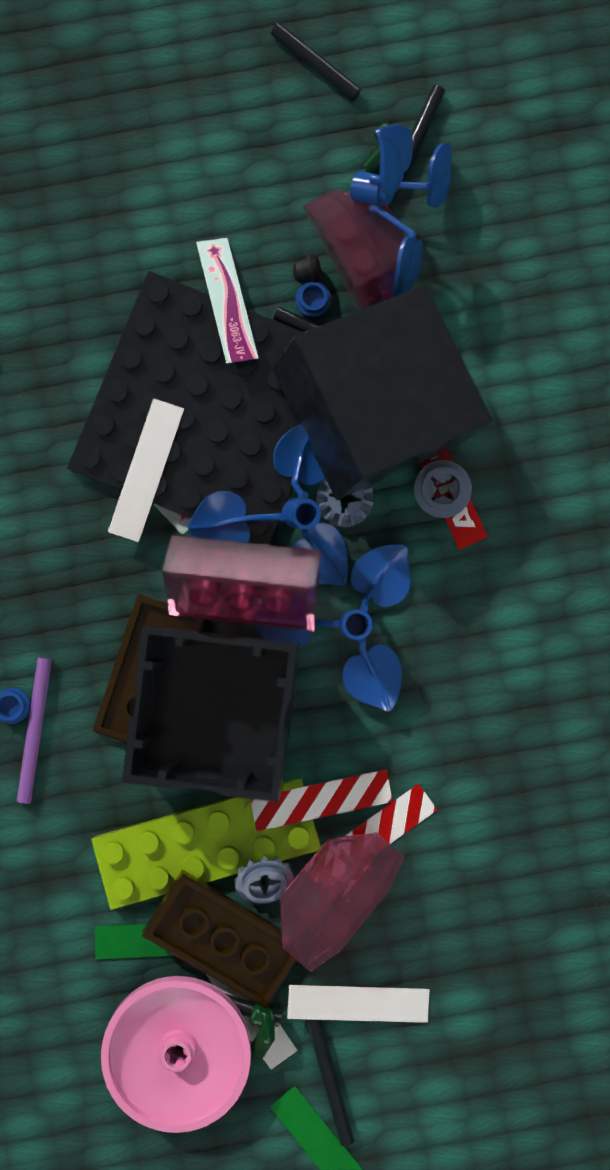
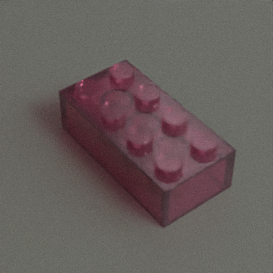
[162,535,321,631]

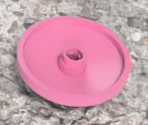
[101,976,251,1133]

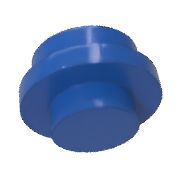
[295,281,331,318]
[0,687,31,724]

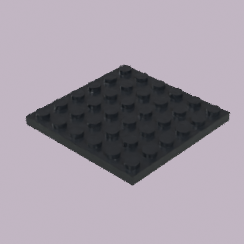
[67,270,303,550]

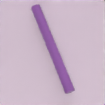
[16,657,52,804]

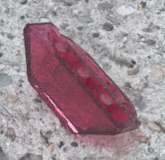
[303,189,405,310]
[280,832,404,972]

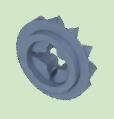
[414,460,472,518]
[316,479,374,527]
[234,855,294,904]

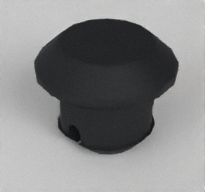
[293,253,322,283]

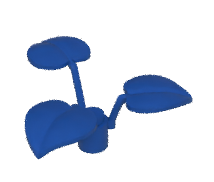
[350,125,452,298]
[188,424,348,586]
[250,545,411,711]

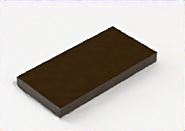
[92,593,207,742]
[142,869,306,1008]

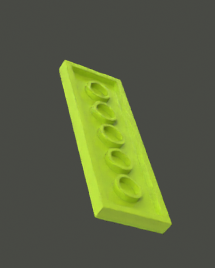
[91,777,321,910]

